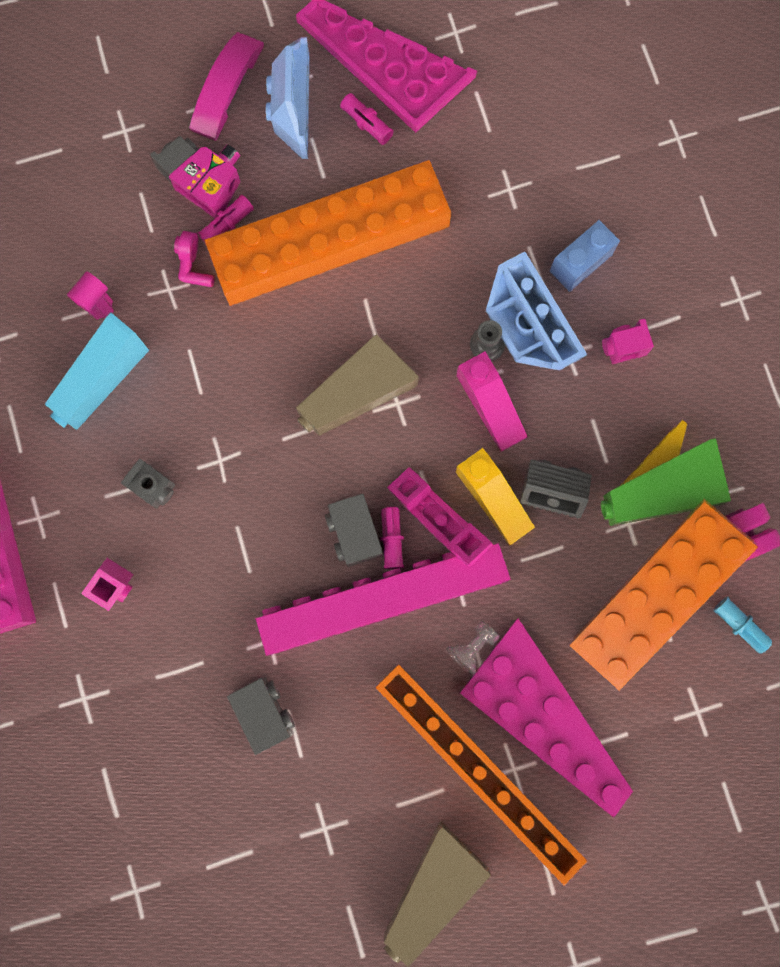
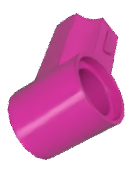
[66,271,114,320]

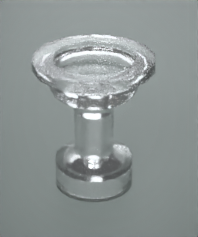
[446,621,500,675]

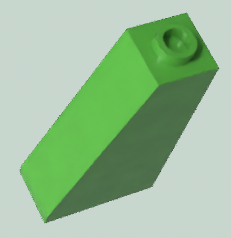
[601,439,731,526]

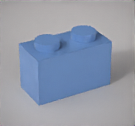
[550,220,620,292]

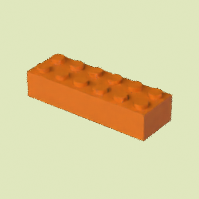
[570,499,758,691]

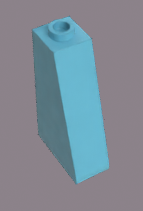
[45,313,149,430]

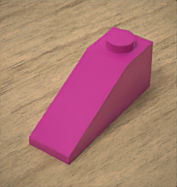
[456,351,528,452]

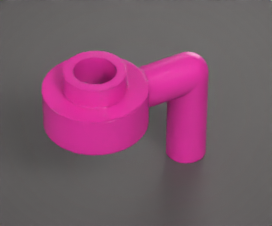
[174,231,215,287]

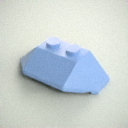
[266,37,310,159]
[486,252,587,370]

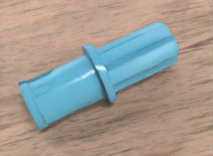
[713,597,772,654]

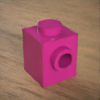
[81,558,134,611]

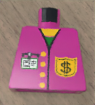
[169,144,240,218]

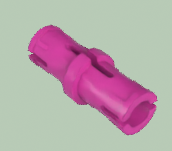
[340,93,394,145]
[198,195,254,244]

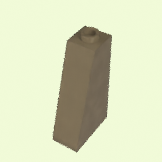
[296,334,419,436]
[384,822,491,967]

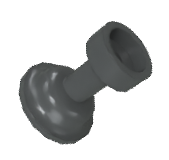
[470,320,505,361]

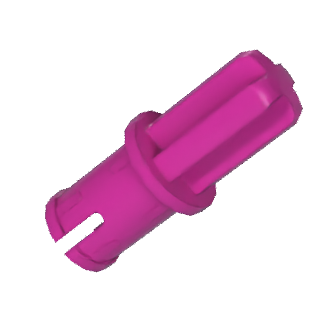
[380,507,404,569]

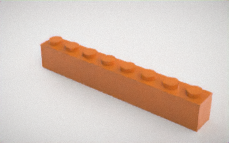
[375,664,587,886]

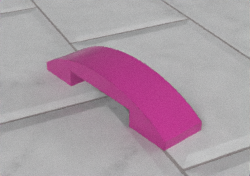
[189,32,264,141]
[387,467,493,567]

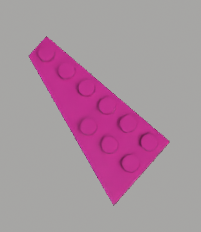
[296,0,477,133]
[460,618,633,818]

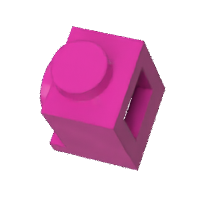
[602,318,654,364]

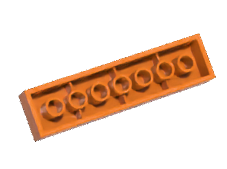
[205,160,451,306]

